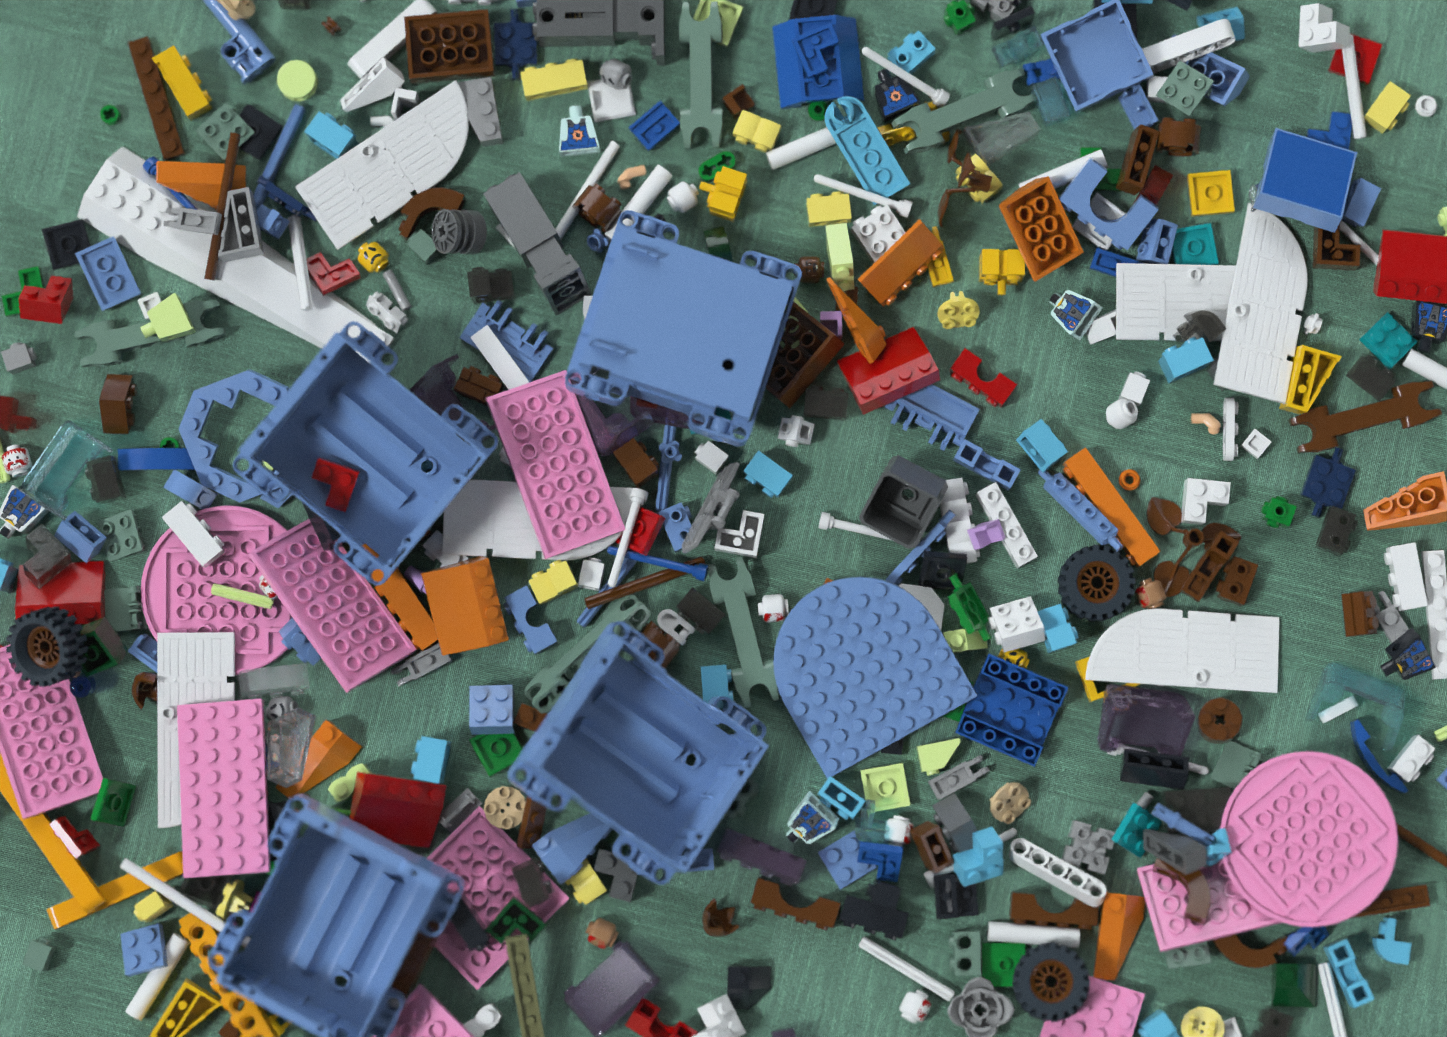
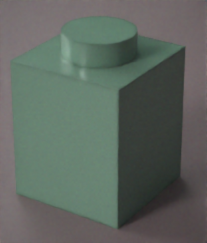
[407,229,439,265]
[22,937,56,972]

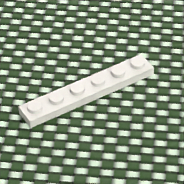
[1421,550,1447,680]

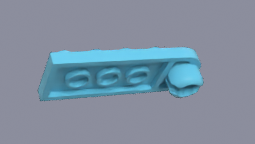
[825,96,910,205]

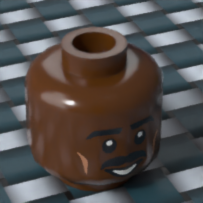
[794,256,824,283]

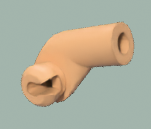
[617,165,646,190]
[1191,413,1221,435]

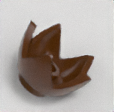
[131,672,158,710]
[702,898,740,937]

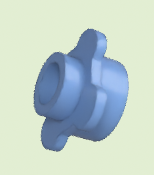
[587,228,609,253]
[659,441,682,464]

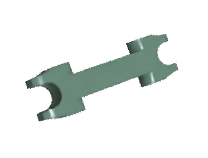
[679,1,723,149]
[892,69,1037,154]
[74,300,226,367]
[708,556,779,709]
[523,594,651,713]

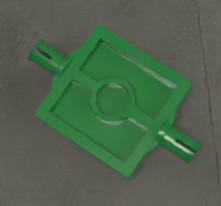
[948,573,992,642]

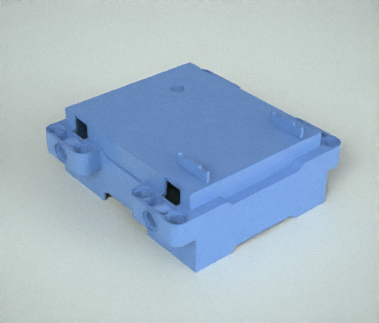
[565,210,802,447]
[233,321,498,585]
[508,621,769,885]
[208,794,466,1037]

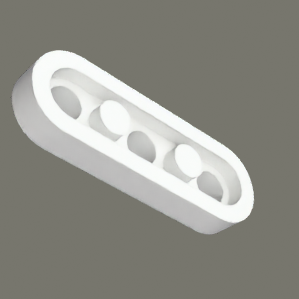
[1223,397,1238,461]

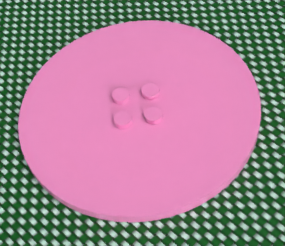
[141,506,292,675]
[1221,752,1398,927]

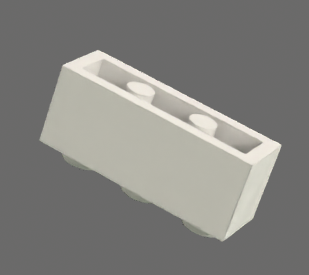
[162,501,225,568]
[1384,543,1428,612]

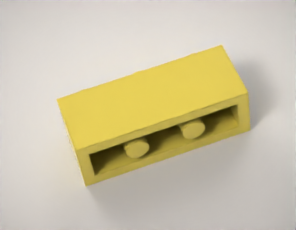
[520,58,588,101]

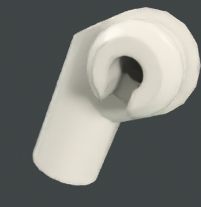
[370,116,395,127]

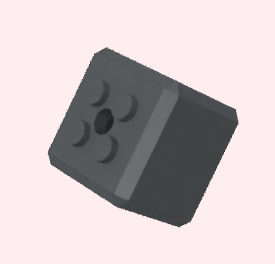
[859,455,948,549]

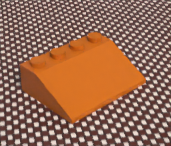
[998,176,1084,282]
[858,219,944,307]
[421,556,509,655]

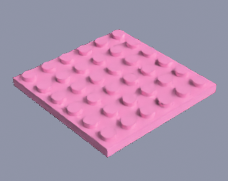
[426,806,570,990]

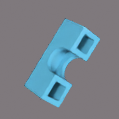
[1323,938,1374,1008]

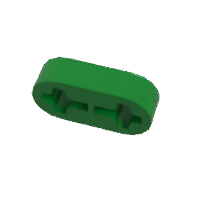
[698,151,735,182]

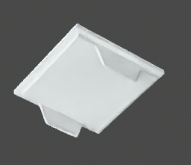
[587,79,636,122]

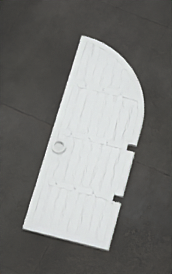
[295,80,469,250]
[1213,203,1308,404]
[1116,263,1236,341]
[442,480,640,560]
[1085,609,1279,693]
[157,632,235,829]

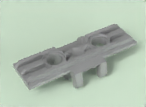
[681,462,740,554]

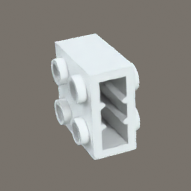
[851,205,906,264]
[988,596,1045,652]

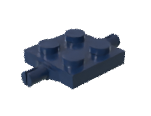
[494,9,537,81]
[257,175,318,222]
[1300,447,1356,518]

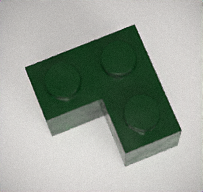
[485,896,548,944]

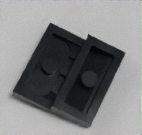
[933,873,979,920]

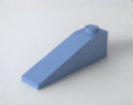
[1172,34,1250,106]
[532,813,612,885]

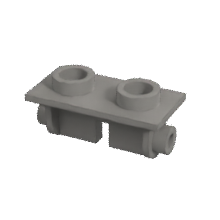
[439,788,482,833]

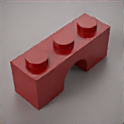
[949,348,1017,408]
[625,997,697,1037]

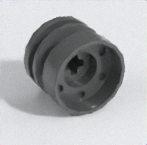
[432,209,487,255]

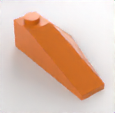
[156,161,246,210]
[826,277,886,364]
[1363,471,1447,531]
[275,720,362,799]
[1093,892,1145,981]

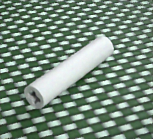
[766,127,837,170]
[1019,149,1108,189]
[604,165,673,241]
[1402,348,1447,390]
[987,921,1080,948]
[125,933,190,1021]

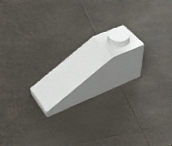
[340,57,405,112]

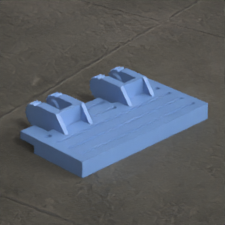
[459,300,553,382]
[885,384,980,451]

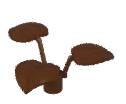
[938,129,992,228]
[1147,497,1242,597]

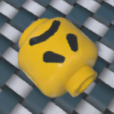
[358,242,389,273]
[998,648,1030,669]

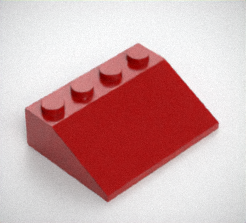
[1373,229,1447,304]
[837,326,940,415]
[15,561,106,626]
[350,772,447,848]

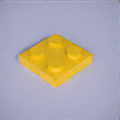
[1187,170,1235,217]

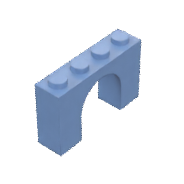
[1059,157,1159,250]

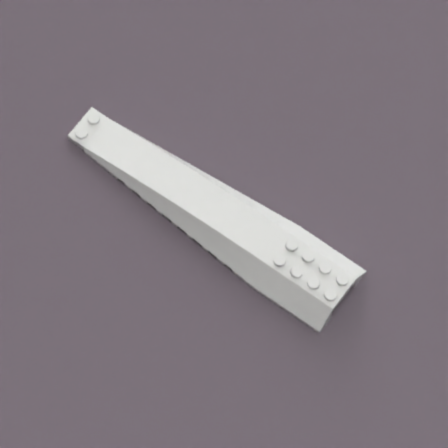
[77,147,394,363]

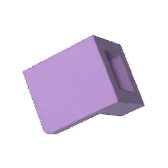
[820,311,842,340]
[967,519,1005,550]

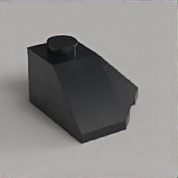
[727,965,771,1010]

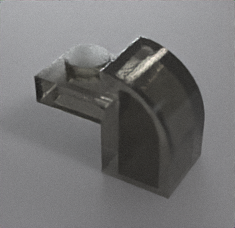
[1173,310,1227,342]

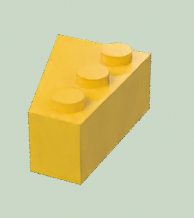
[152,45,213,121]
[1279,345,1342,414]
[149,978,221,1037]

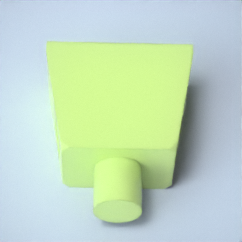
[140,293,196,342]

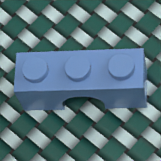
[953,439,1021,491]
[503,585,558,655]

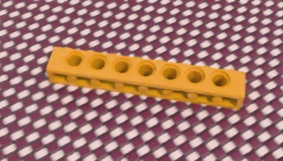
[178,908,279,1037]

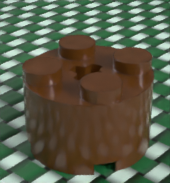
[1156,118,1201,157]
[572,184,622,232]
[640,621,681,670]
[1197,697,1242,744]

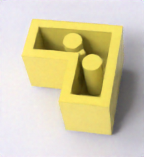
[529,559,579,605]

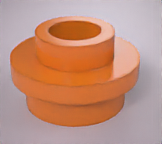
[1119,469,1140,491]

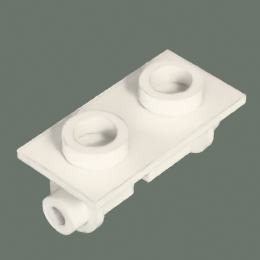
[366,292,408,333]

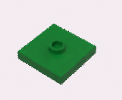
[469,734,523,778]
[91,778,136,827]
[981,943,1025,987]

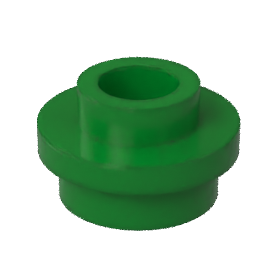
[808,101,828,121]

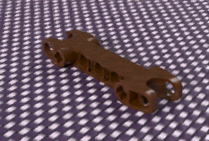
[1288,381,1442,454]

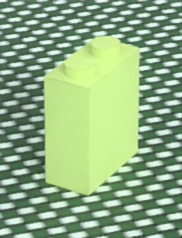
[826,223,855,291]

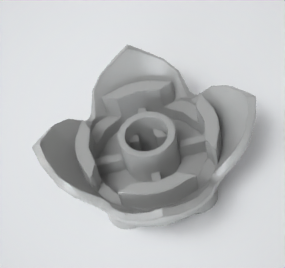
[947,977,1014,1037]

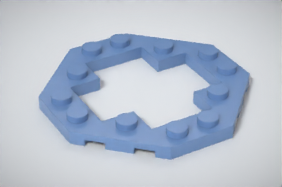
[179,369,289,503]

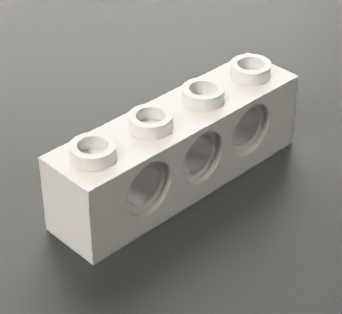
[976,482,1038,569]

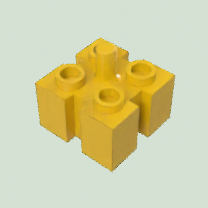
[699,166,747,222]
[979,249,1025,296]

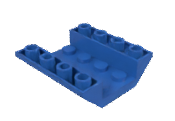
[772,15,864,109]
[955,654,1069,767]

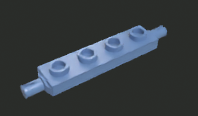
[1038,470,1124,552]
[885,509,956,585]

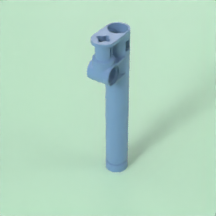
[203,0,276,84]

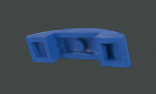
[118,448,195,471]
[1350,719,1408,793]

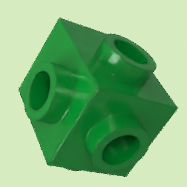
[943,0,976,36]
[1261,496,1297,528]

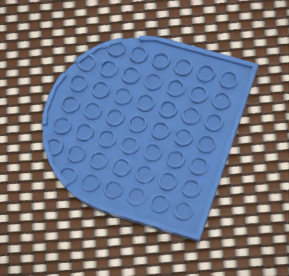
[774,576,977,779]

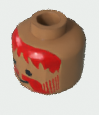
[1135,578,1167,609]
[585,917,619,950]

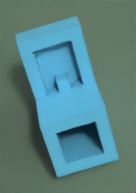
[1372,917,1411,965]

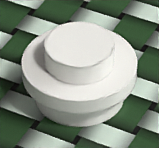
[1415,96,1437,117]

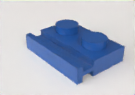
[629,100,680,152]

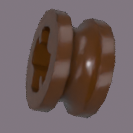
[321,16,341,37]

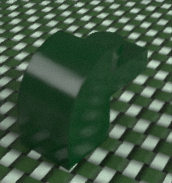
[703,226,733,262]

